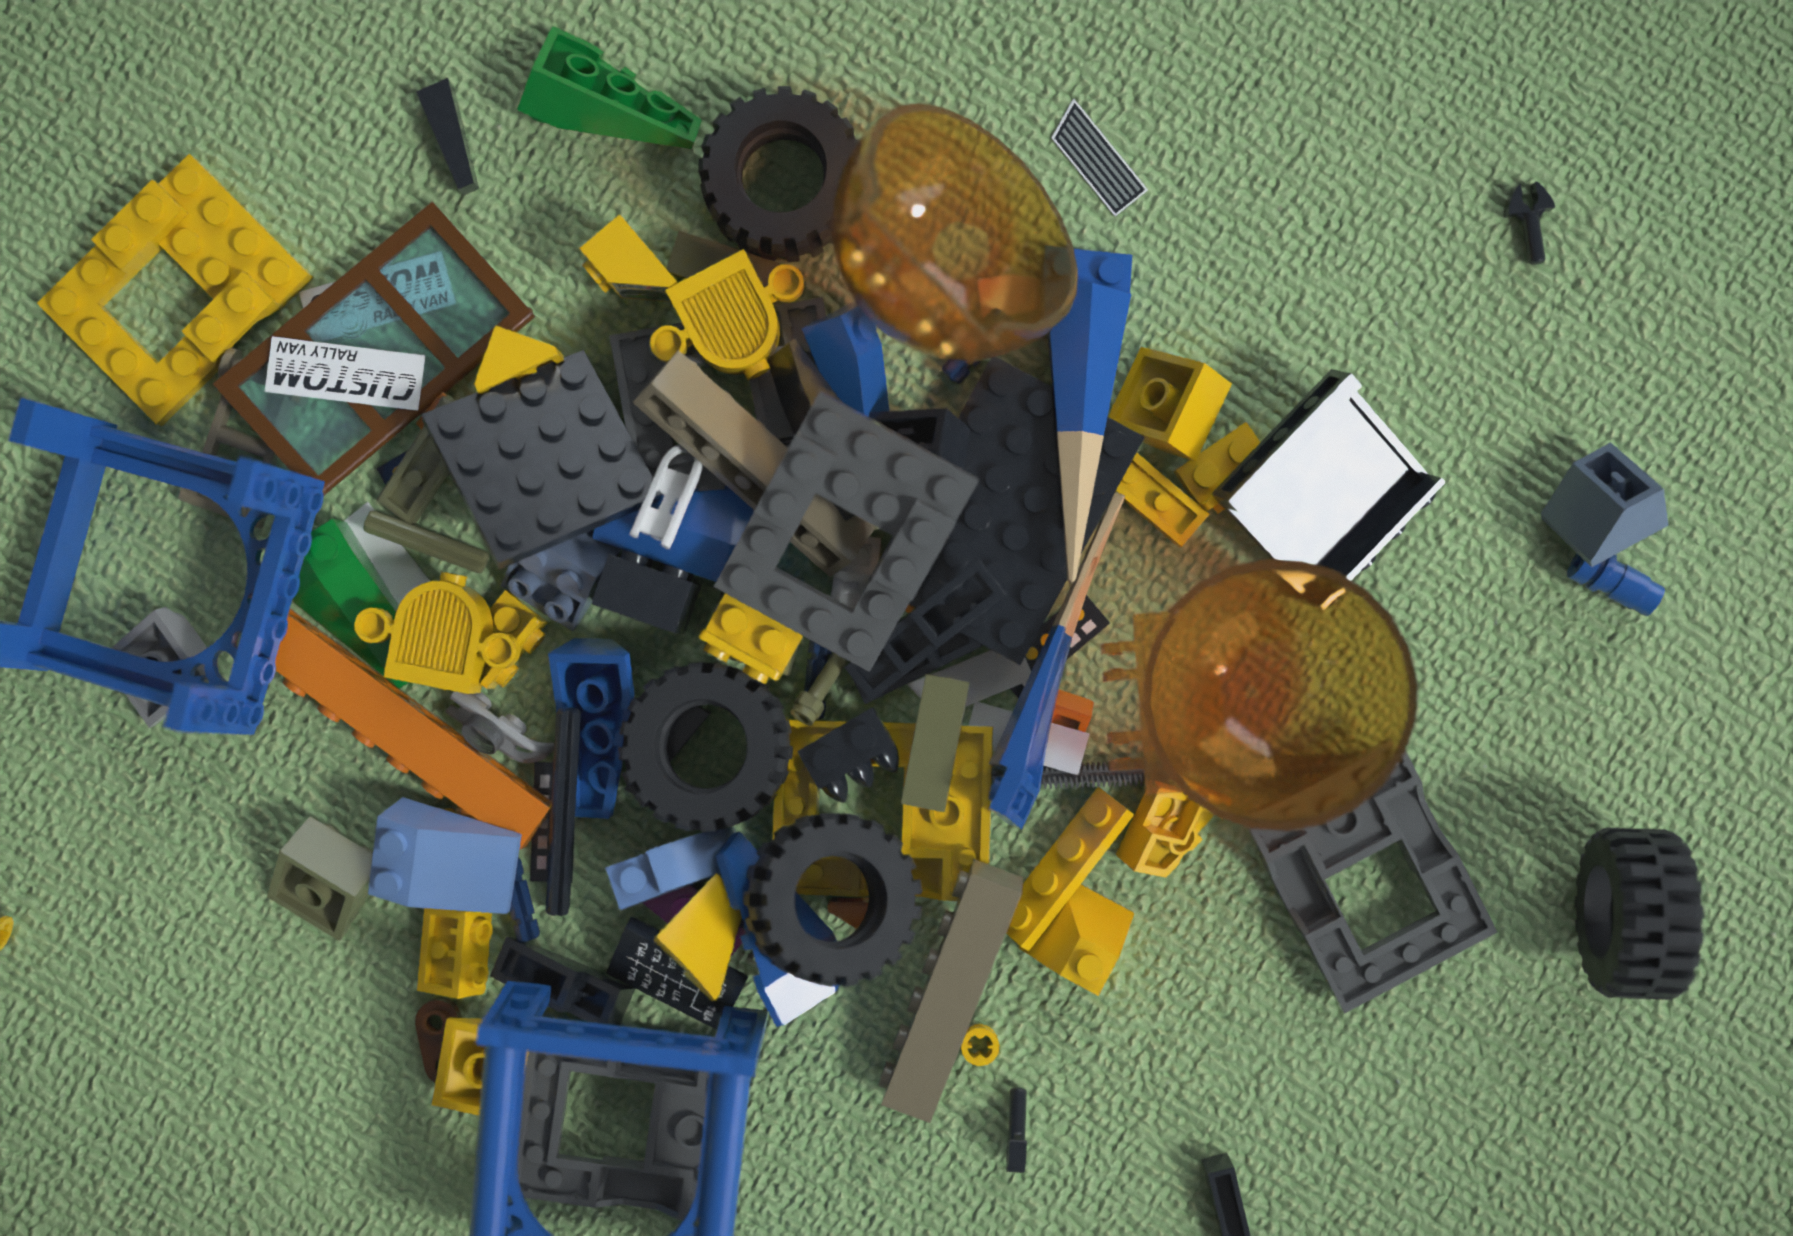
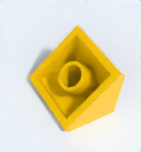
[474,325,565,394]
[431,1018,529,1116]

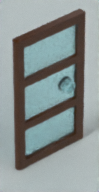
[213,201,535,497]

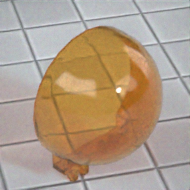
[831,103,1078,364]
[1101,559,1418,832]

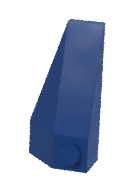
[802,301,890,417]
[716,832,839,1027]

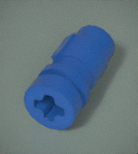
[1567,553,1665,616]

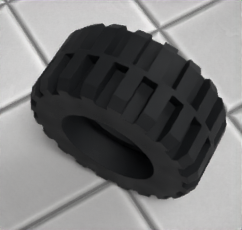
[698,86,865,263]
[618,662,793,832]
[743,813,922,988]
[1575,827,1704,1000]

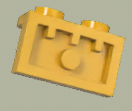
[1173,422,1260,514]
[480,590,548,689]
[698,593,803,684]
[417,908,492,999]

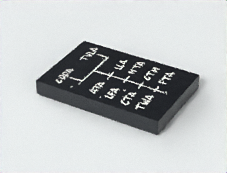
[606,917,749,1030]

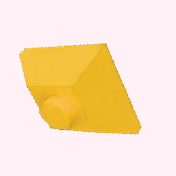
[1018,884,1134,996]

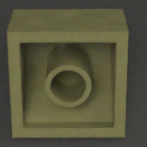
[267,816,373,941]

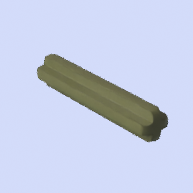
[363,511,489,573]

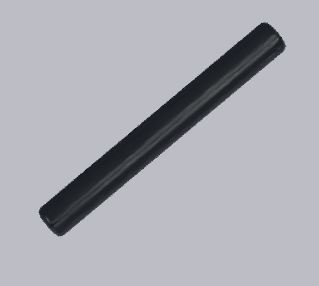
[545,707,581,916]

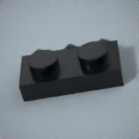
[797,707,899,803]

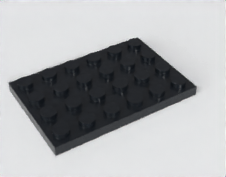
[868,355,1145,666]

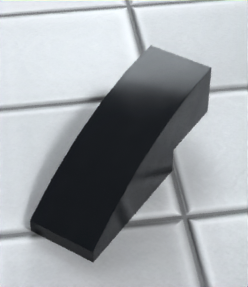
[490,936,635,1026]

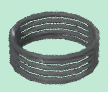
[461,714,505,754]

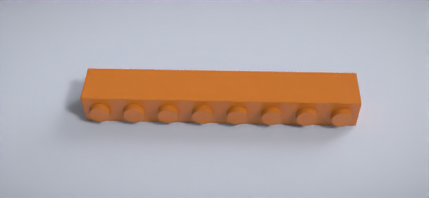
[275,608,551,850]

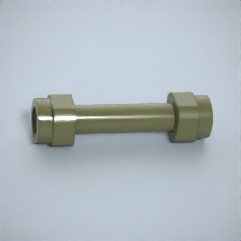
[790,652,848,726]

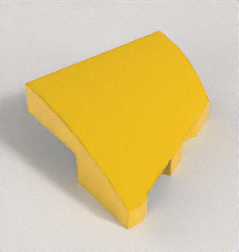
[1116,779,1230,878]
[654,873,742,1002]

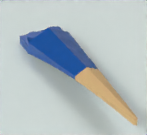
[1042,246,1132,585]
[989,492,1125,830]

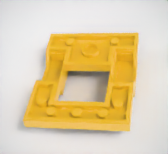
[37,153,314,426]
[773,719,994,901]

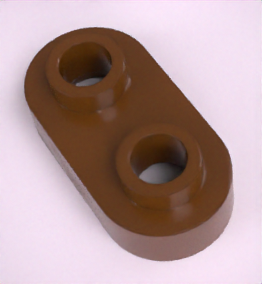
[415,997,462,1083]

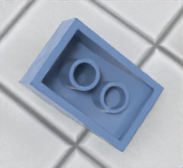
[368,797,522,914]

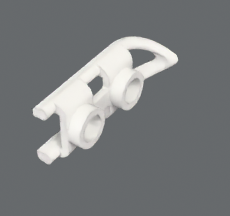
[630,444,703,549]

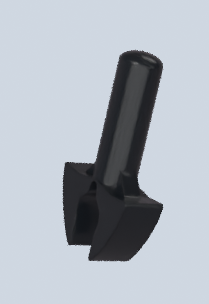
[1504,181,1555,265]
[1006,1087,1027,1173]

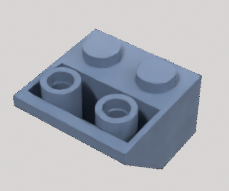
[1541,442,1668,567]
[501,530,621,631]

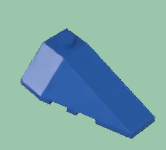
[592,486,755,582]
[548,638,635,819]

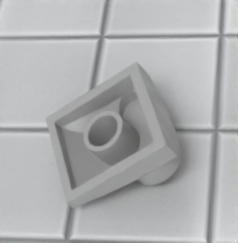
[112,607,218,728]

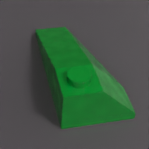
[517,25,702,149]
[292,518,410,689]

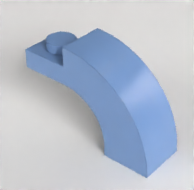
[606,827,736,910]

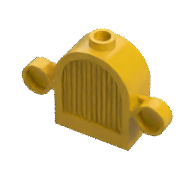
[650,249,804,381]
[354,572,520,694]

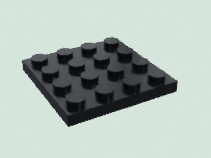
[422,350,661,570]

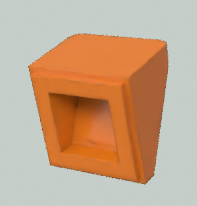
[1051,689,1094,732]
[828,897,868,929]

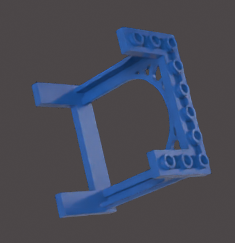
[0,398,325,735]
[469,981,768,1236]

